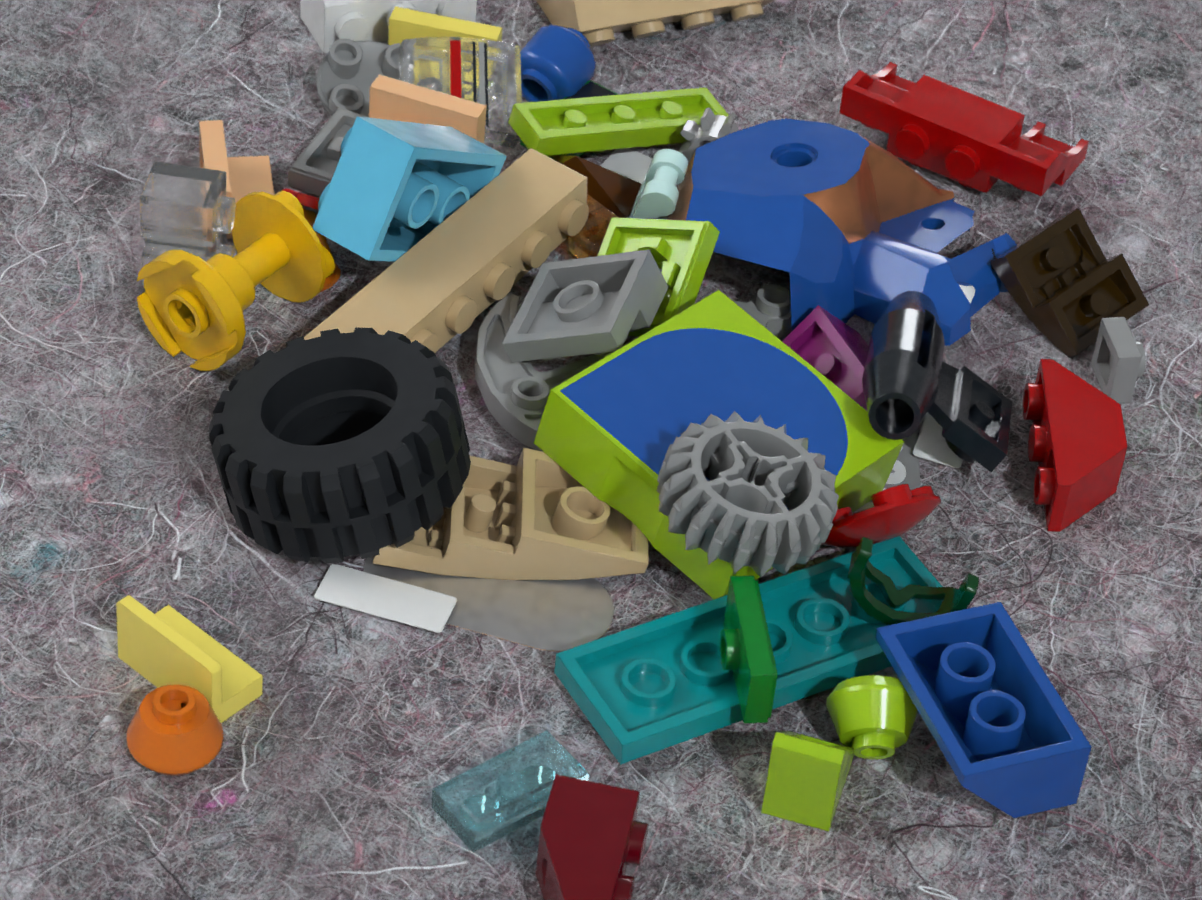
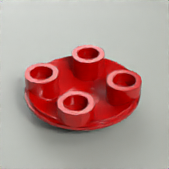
[821,484,941,547]

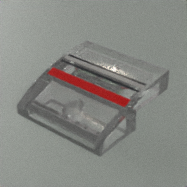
[399,37,522,149]

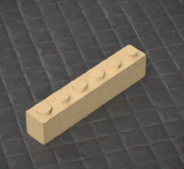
[304,148,589,353]

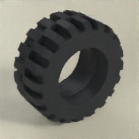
[209,327,471,563]

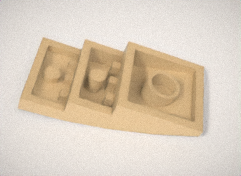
[372,448,649,580]

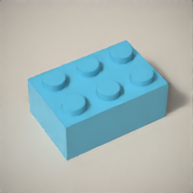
[312,116,507,262]

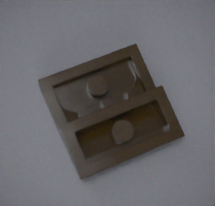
[990,208,1149,358]

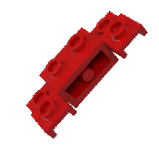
[839,62,1089,196]

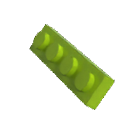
[508,87,729,157]

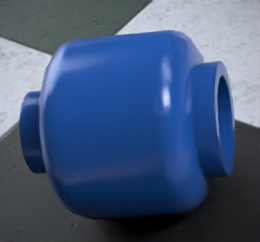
[513,25,596,102]

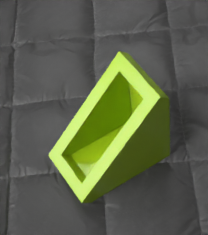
[761,731,854,831]

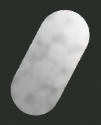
[364,556,614,651]

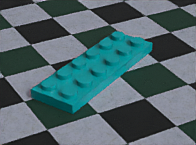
[554,536,943,765]

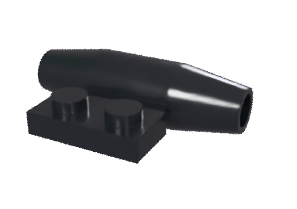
[862,291,1012,472]

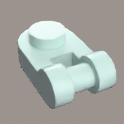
[629,149,688,220]

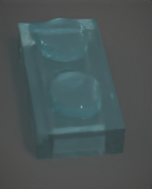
[431,730,589,853]

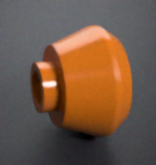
[126,684,223,776]

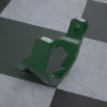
[847,536,979,626]

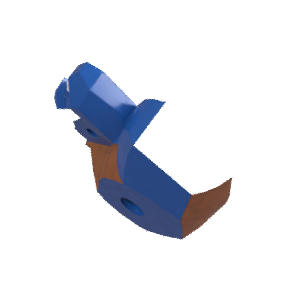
[667,119,1017,346]

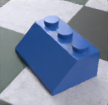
[875,602,1092,818]

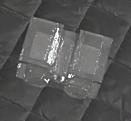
[140,161,236,293]

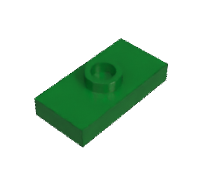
[720,576,778,723]

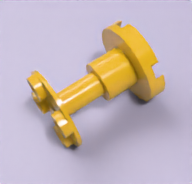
[137,191,335,371]

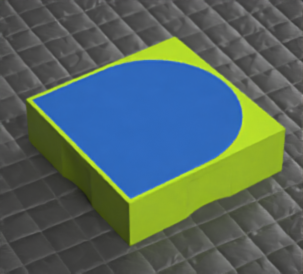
[533,290,904,599]

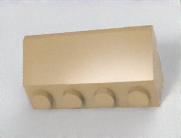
[536,0,774,47]

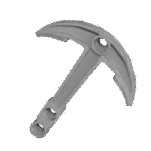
[474,285,792,452]

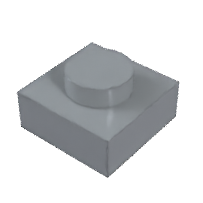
[1091,317,1146,403]

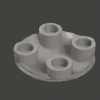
[316,39,428,117]

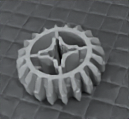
[657,411,839,577]

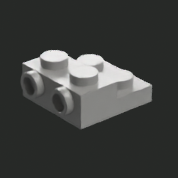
[502,250,668,363]

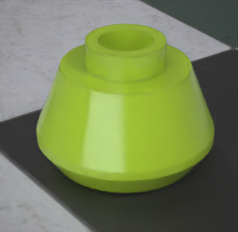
[826,675,918,759]

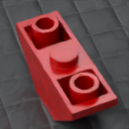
[1023,359,1127,532]

